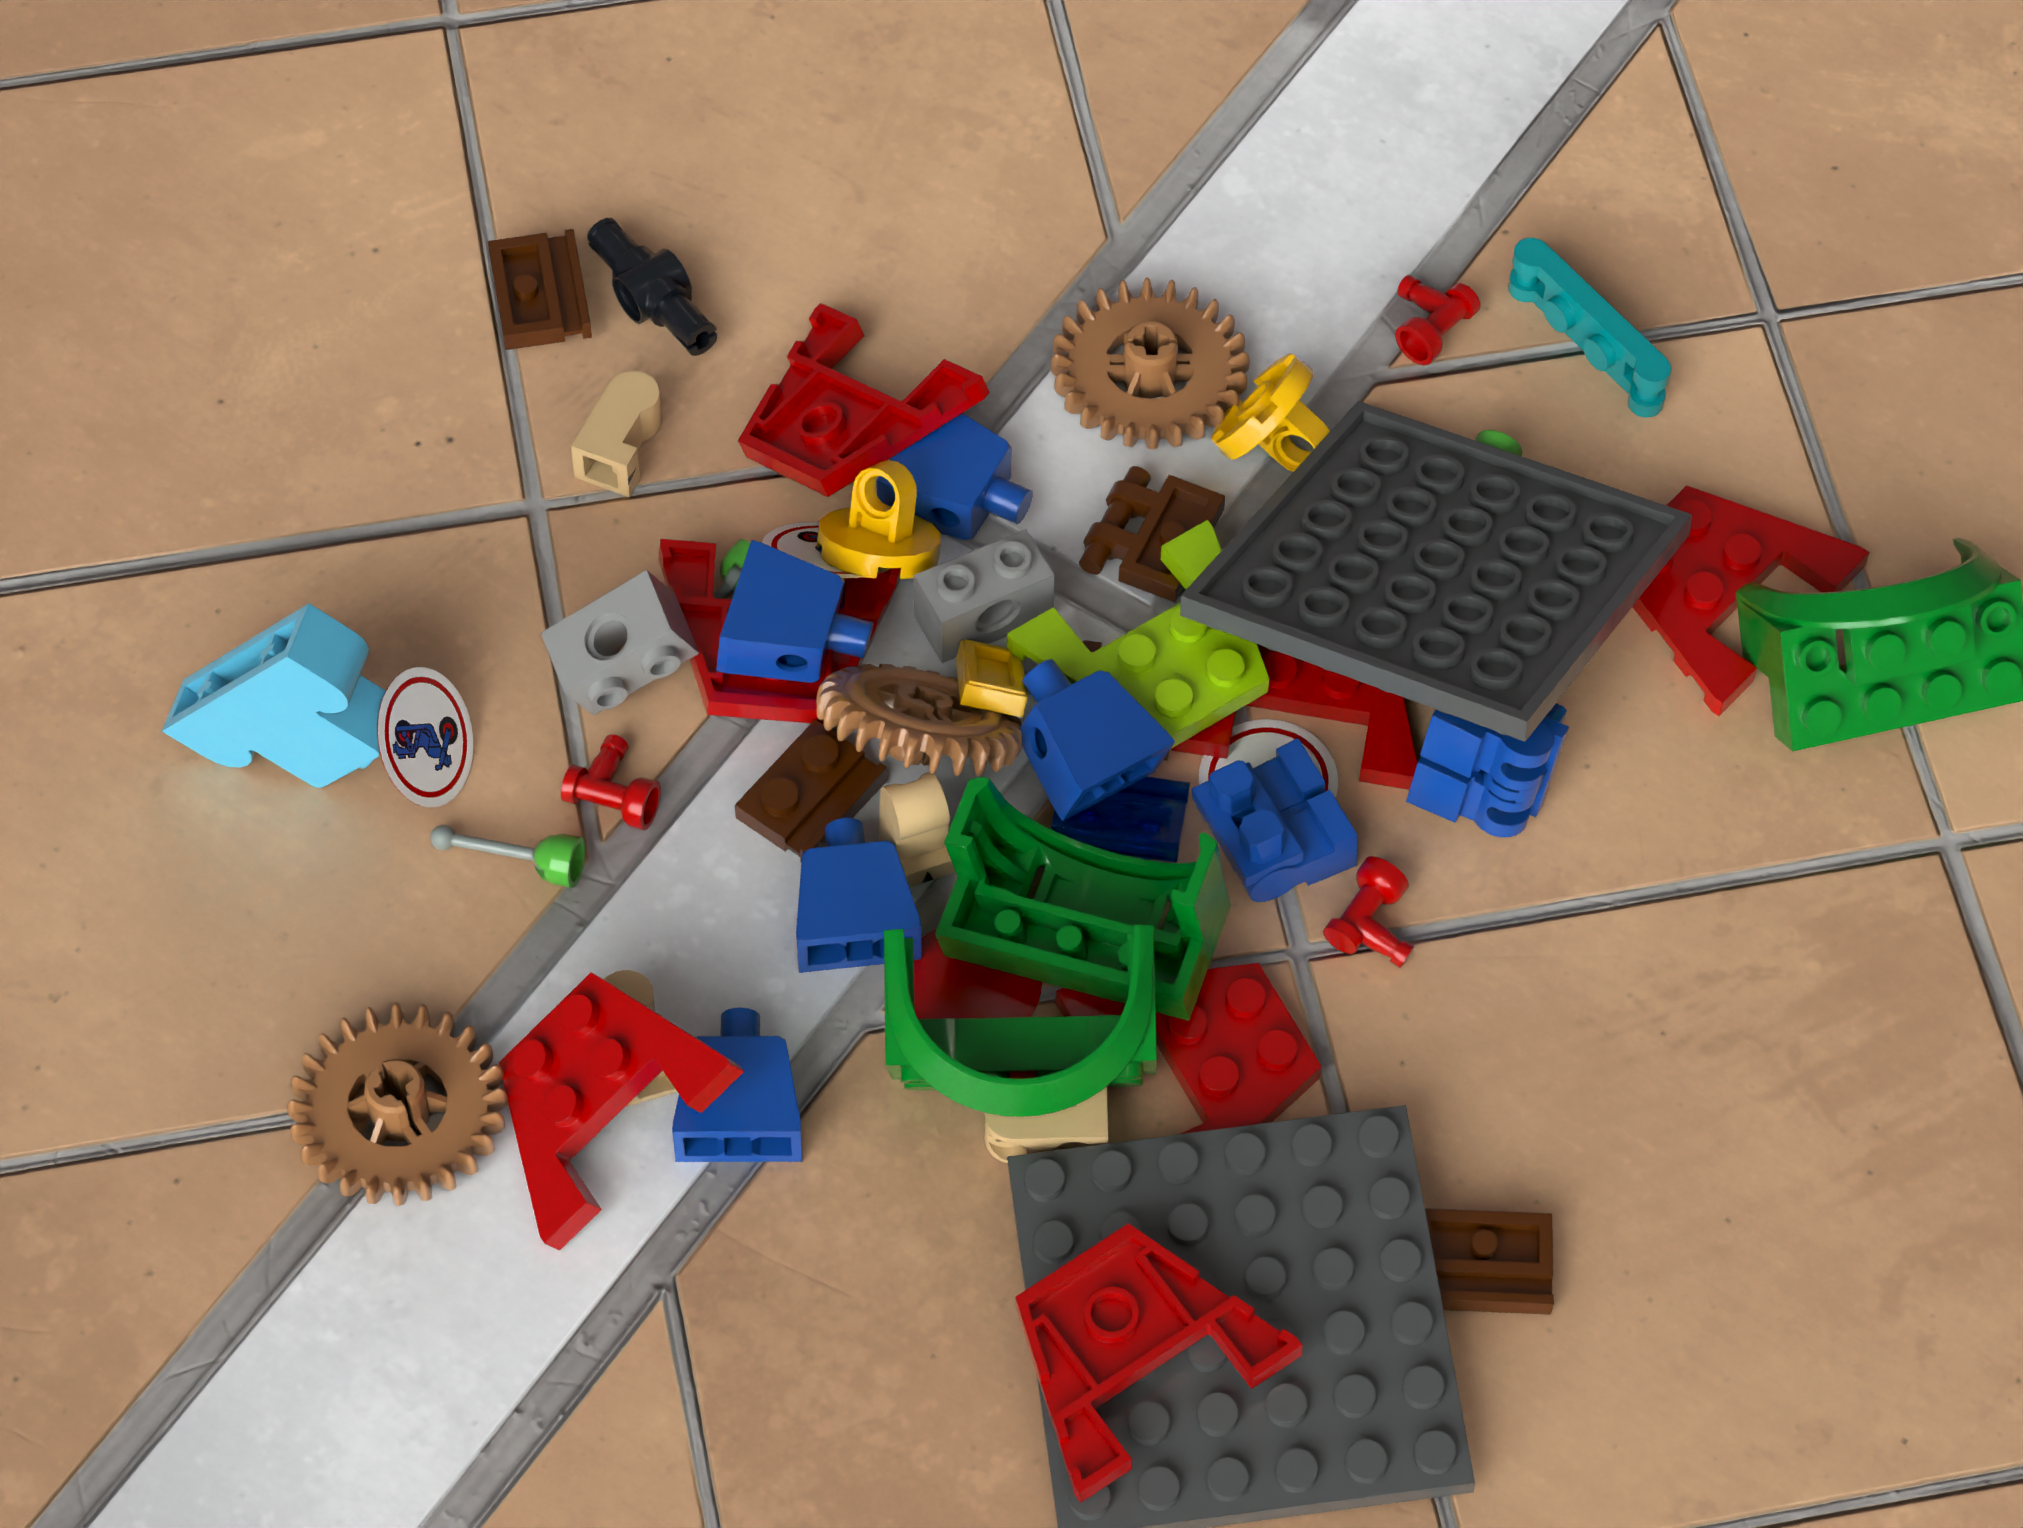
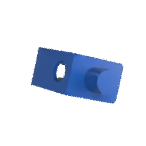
[876,413,1033,540]
[716,540,873,683]
[1019,659,1175,821]
[796,818,922,973]
[672,1007,802,1162]

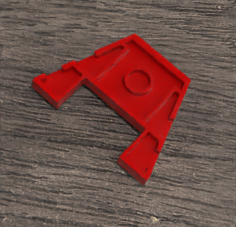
[738,303,990,497]
[1633,485,1870,716]
[659,539,901,724]
[1171,644,1417,790]
[1055,963,1322,1134]
[499,972,744,1251]
[1015,1223,1303,1503]

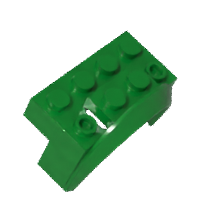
[1736,538,2023,752]
[935,777,1231,1021]
[884,924,1157,1117]

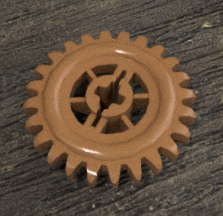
[1050,277,1250,449]
[816,664,1022,776]
[287,1002,508,1206]

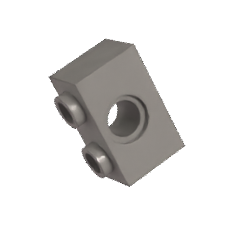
[914,529,1055,663]
[541,570,699,716]

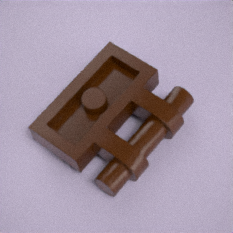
[1079,466,1225,603]

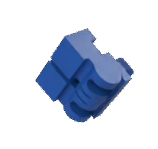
[1406,703,1569,837]
[1192,738,1357,902]

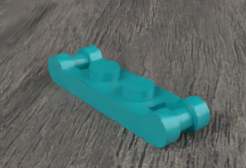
[1508,238,1671,418]

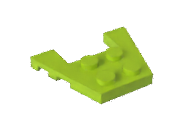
[1006,520,1269,749]

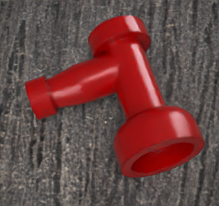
[1395,275,1481,366]
[561,734,661,831]
[1323,856,1414,968]

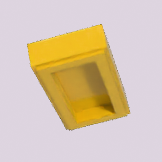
[955,639,1028,718]

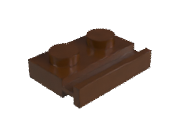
[488,229,592,350]
[735,719,888,862]
[1425,1208,1554,1315]

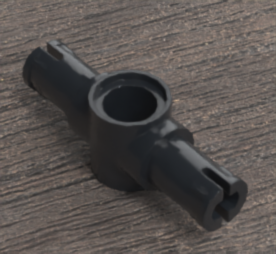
[587,218,717,356]

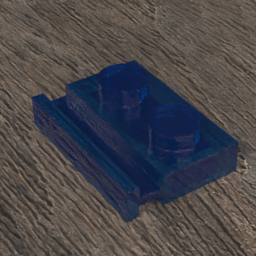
[1051,777,1190,863]

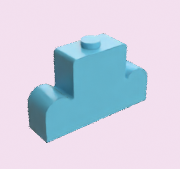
[162,603,386,788]

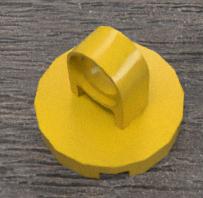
[1211,353,1330,472]
[817,460,941,579]

